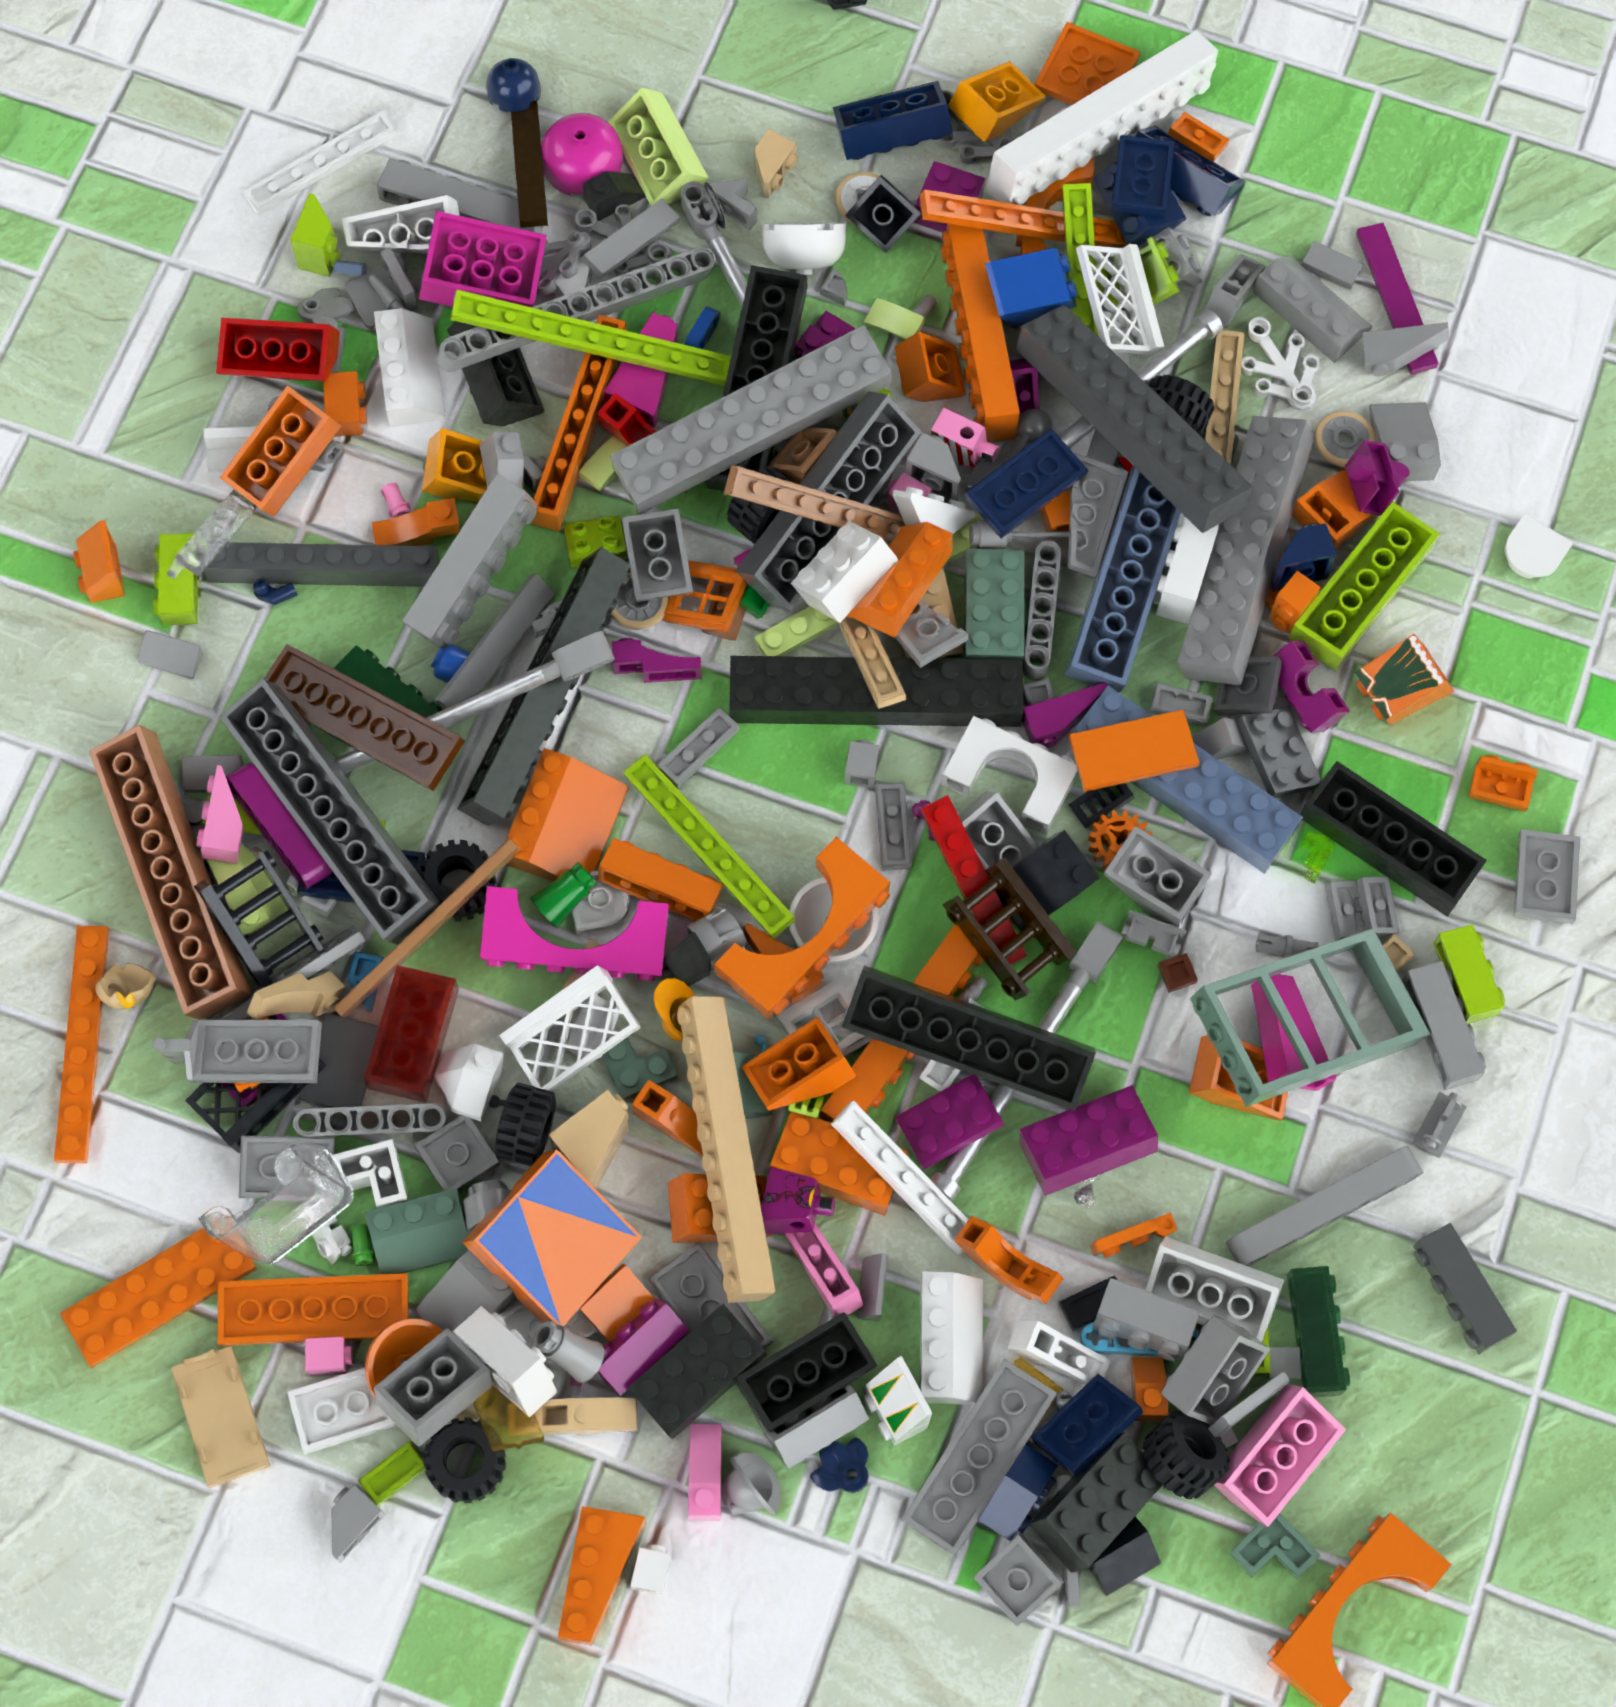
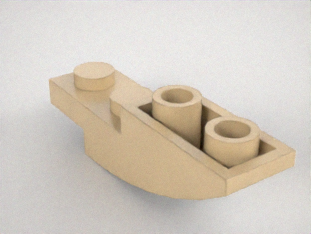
[508,1397,638,1438]

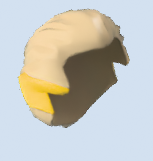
[95,963,156,1009]

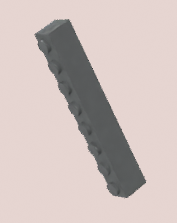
[203,542,440,587]

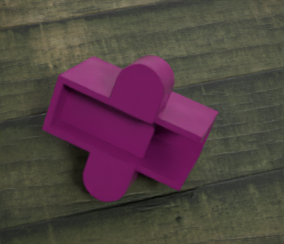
[1345,440,1410,516]

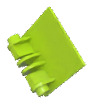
[563,515,627,569]

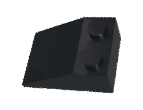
[995,830,1100,932]

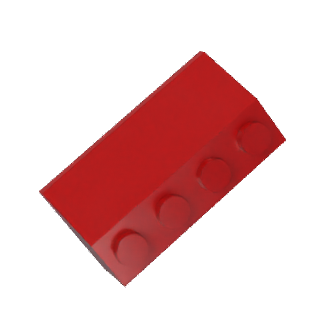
[216,317,340,382]

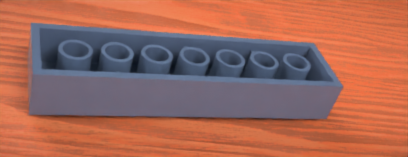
[1064,466,1181,693]
[1074,686,1303,874]

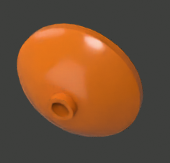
[365,1318,443,1399]

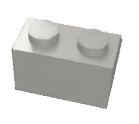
[905,432,961,503]

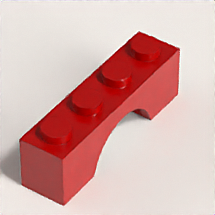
[597,392,689,493]

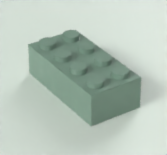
[964,548,1024,661]

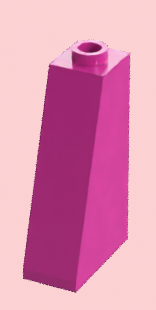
[604,312,678,428]
[1251,974,1336,1091]

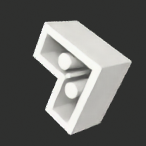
[332,1139,409,1208]

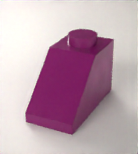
[1009,358,1040,416]

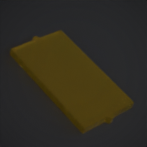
[473,1385,544,1452]

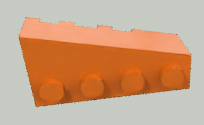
[558,1506,646,1646]

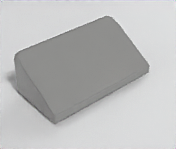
[138,630,203,679]
[182,755,244,792]
[856,1253,888,1321]

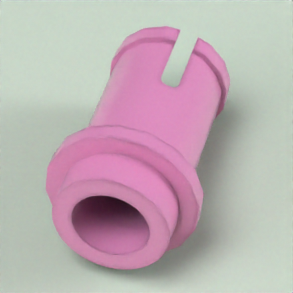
[380,482,411,518]

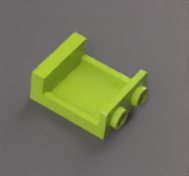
[1096,236,1180,315]

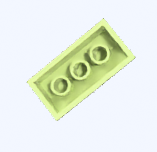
[608,87,709,206]

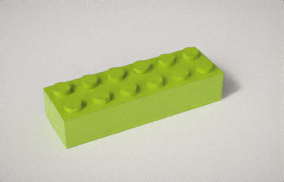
[1288,501,1440,672]

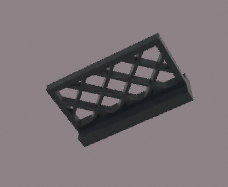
[185,1015,327,1153]

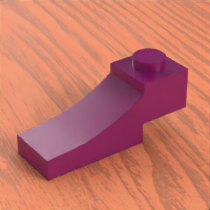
[612,638,702,683]

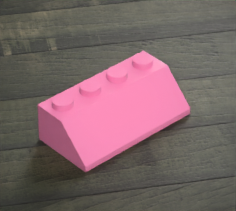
[1214,1384,1346,1527]

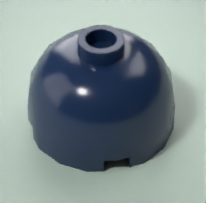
[486,58,541,112]

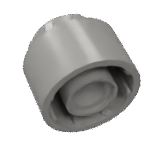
[462,1180,512,1235]

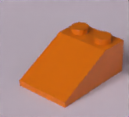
[741,1017,856,1111]
[1189,1035,1288,1121]

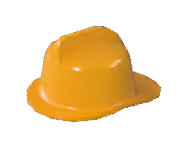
[653,978,696,1042]

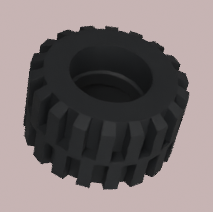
[1148,375,1214,437]
[727,467,793,544]
[419,840,496,922]
[495,1082,556,1166]
[1142,1410,1230,1499]
[423,1417,506,1504]

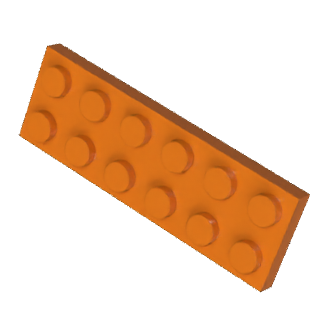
[60,1215,257,1368]
[217,1273,409,1346]

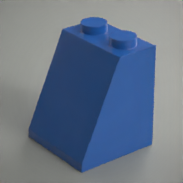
[985,248,1078,329]

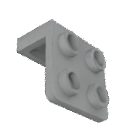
[1138,227,1203,287]
[345,248,419,329]

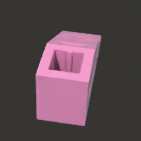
[196,765,243,864]

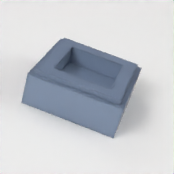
[334,261,367,275]

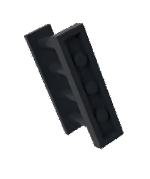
[194,846,325,989]

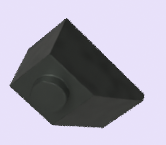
[583,171,645,221]
[662,931,711,987]

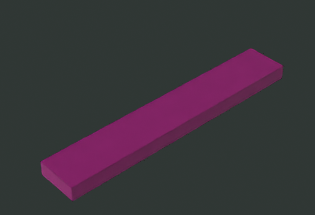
[1356,222,1439,374]

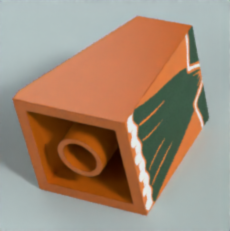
[1355,633,1454,725]

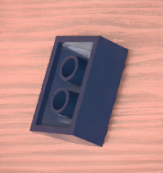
[1093,161,1186,247]

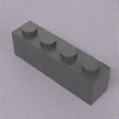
[1413,1223,1517,1354]

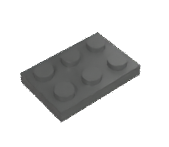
[1236,707,1322,798]

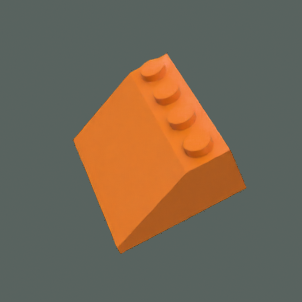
[505,748,629,881]

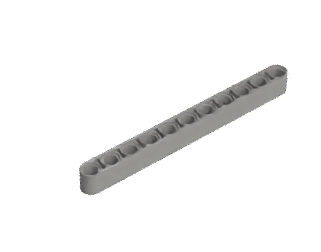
[436,247,716,372]

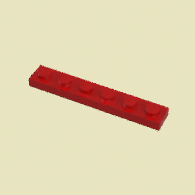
[920,795,1027,965]

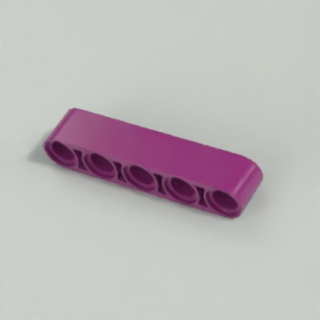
[226,762,332,890]

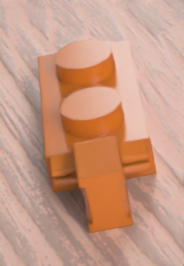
[1090,1212,1178,1258]

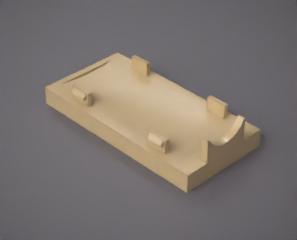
[171,1346,271,1488]

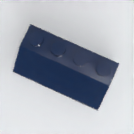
[833,81,953,160]
[1135,126,1245,217]

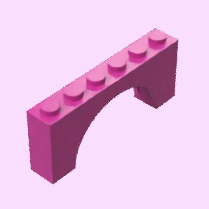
[480,886,669,981]

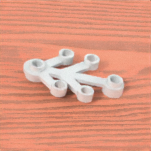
[1241,317,1320,410]

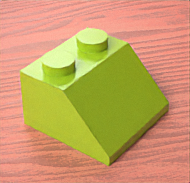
[290,193,341,277]

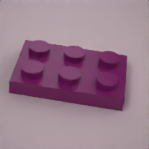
[895,1074,1004,1170]

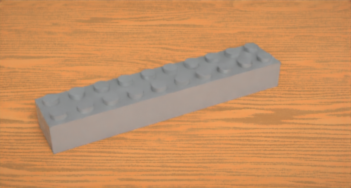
[610,325,892,515]
[1177,416,1314,685]

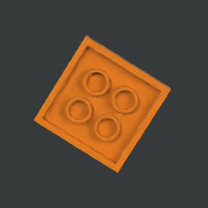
[1034,22,1141,105]

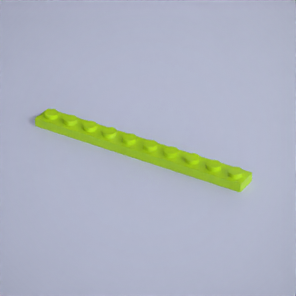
[450,289,731,386]

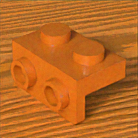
[1468,755,1538,812]

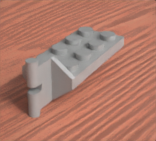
[152,1020,322,1083]

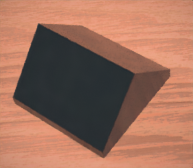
[845,175,922,253]
[1089,1516,1161,1596]

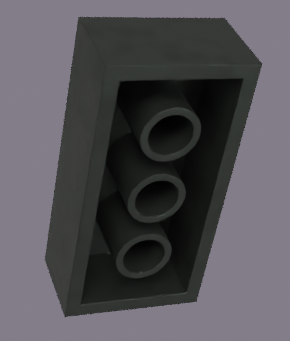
[628,1303,767,1440]
[1029,1432,1163,1573]

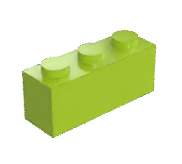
[153,533,199,625]
[1433,924,1505,1024]

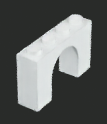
[941,716,1078,835]

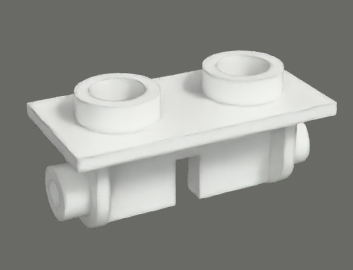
[299,1199,353,1266]

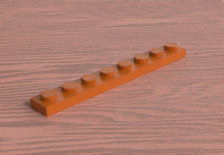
[919,189,1126,248]
[54,926,110,1163]

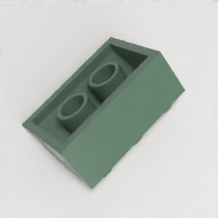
[365,1188,468,1274]

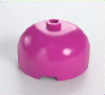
[541,113,623,196]

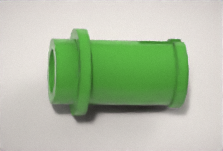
[350,1224,376,1266]

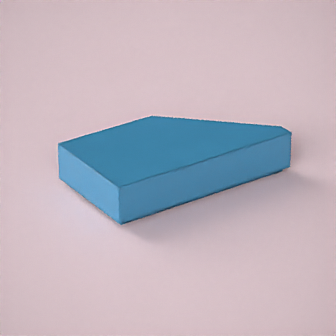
[348,952,384,1012]

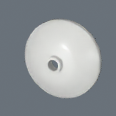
[789,877,879,963]

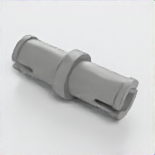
[1256,933,1319,958]

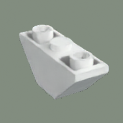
[893,487,976,534]

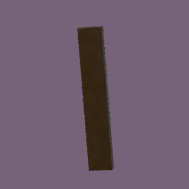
[511,100,548,228]

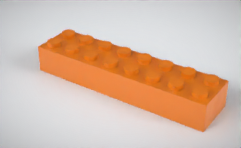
[940,224,1020,443]

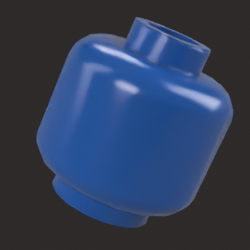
[431,644,470,683]

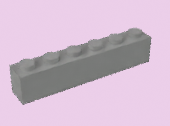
[377,158,543,233]

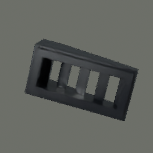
[1068,783,1135,829]

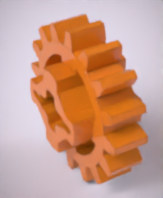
[1088,810,1153,870]

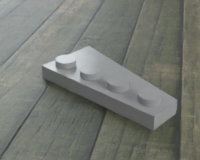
[1068,453,1128,578]
[895,599,968,668]

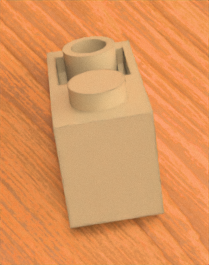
[754,128,798,198]

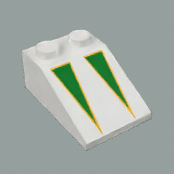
[862,1356,932,1446]

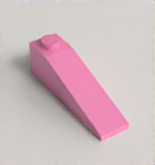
[783,1224,863,1318]

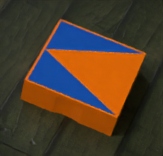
[462,1149,642,1327]

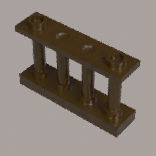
[943,857,1077,1000]

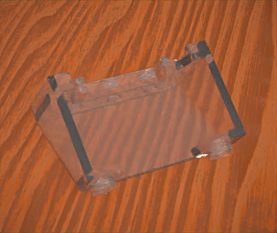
[198,1144,353,1264]

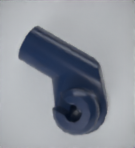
[253,579,297,605]

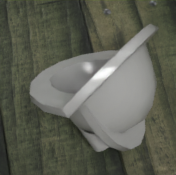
[721,1453,781,1515]

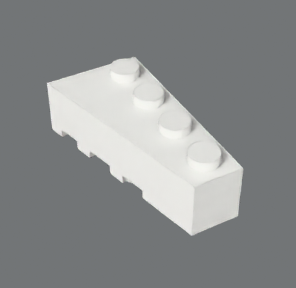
[342,195,460,254]

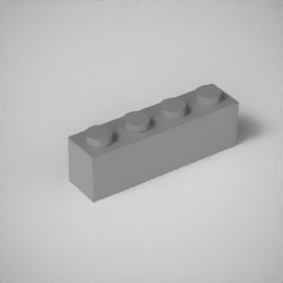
[1402,961,1486,1090]

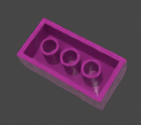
[1020,1085,1158,1196]

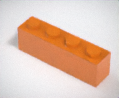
[597,838,723,922]

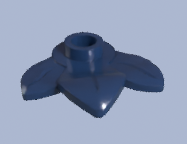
[810,1437,869,1493]

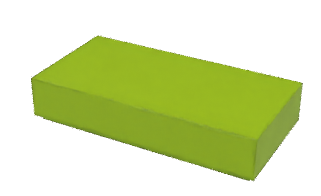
[358,1441,426,1507]

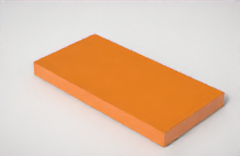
[1069,709,1199,792]

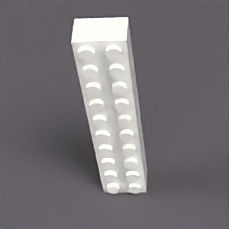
[986,30,1219,205]

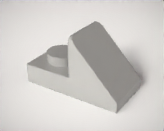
[709,178,757,230]

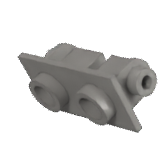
[1121,910,1186,957]
[1412,1092,1467,1158]

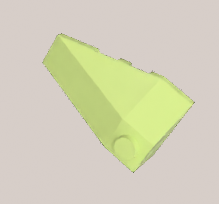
[196,837,295,936]

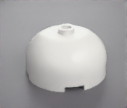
[763,222,846,275]

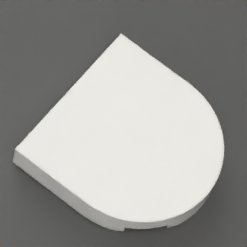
[1504,513,1573,579]
[572,870,630,935]

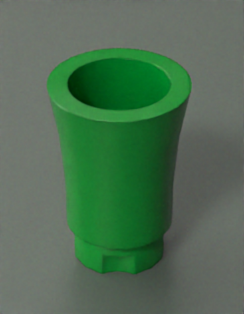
[530,862,597,928]

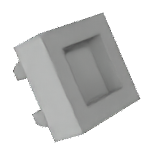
[523,455,547,494]

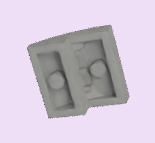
[1325,877,1400,941]

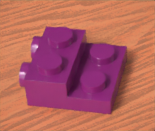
[794,310,856,359]

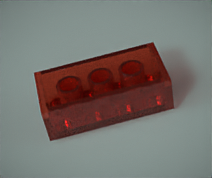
[363,965,459,1103]

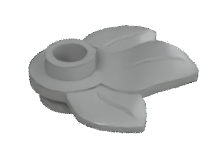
[297,288,354,329]

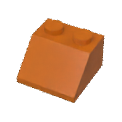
[895,331,966,402]
[73,520,125,603]

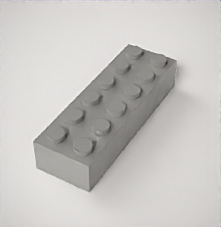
[402,474,538,648]

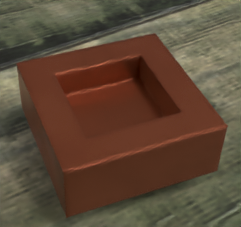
[1158,953,1198,993]

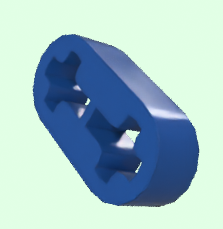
[684,306,721,349]

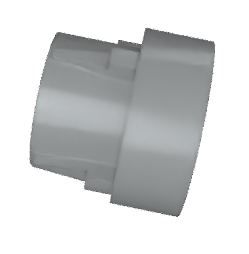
[686,909,747,971]

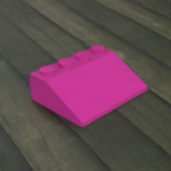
[419,211,547,307]

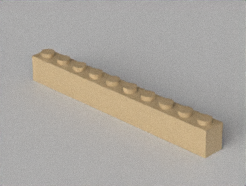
[677,996,776,1303]

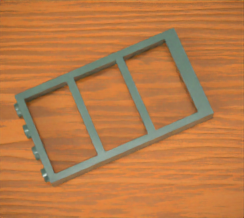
[1190,929,1430,1107]

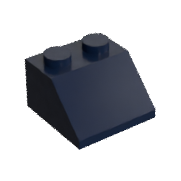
[1271,523,1336,591]

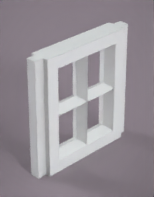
[777,978,872,1057]

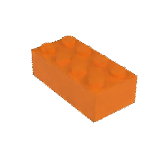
[219,385,341,517]
[770,1112,907,1216]

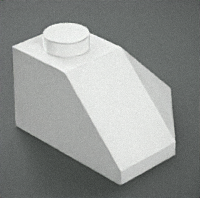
[434,1044,503,1121]

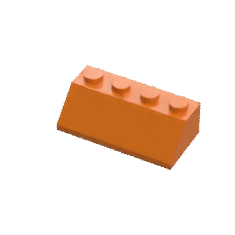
[847,522,952,638]

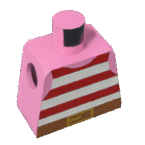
[931,408,999,469]

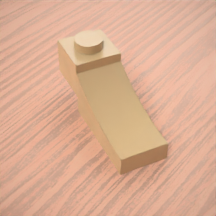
[247,971,346,1020]

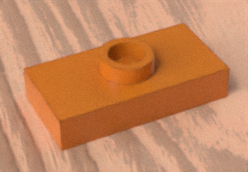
[1168,111,1229,163]

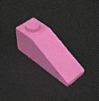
[688,1424,722,1521]

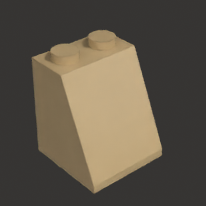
[549,1090,630,1190]

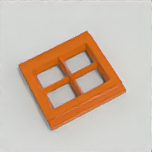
[663,560,747,633]

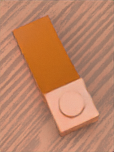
[372,498,460,546]

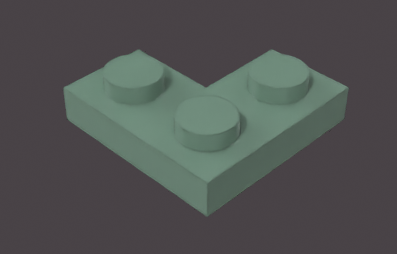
[602,1037,678,1101]
[1229,1513,1321,1579]

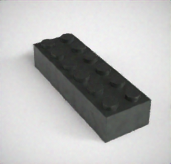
[1300,761,1487,917]

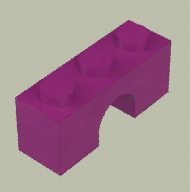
[1273,641,1350,733]

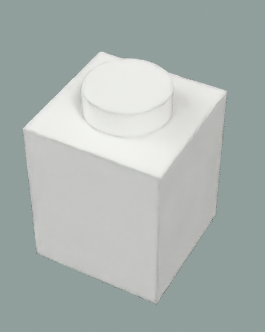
[630,1544,672,1596]

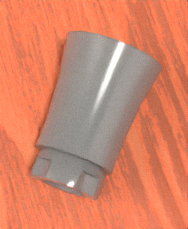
[532,1321,604,1383]

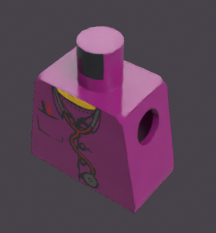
[761,1167,835,1234]

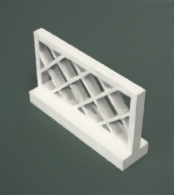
[1076,244,1164,359]
[499,965,641,1091]

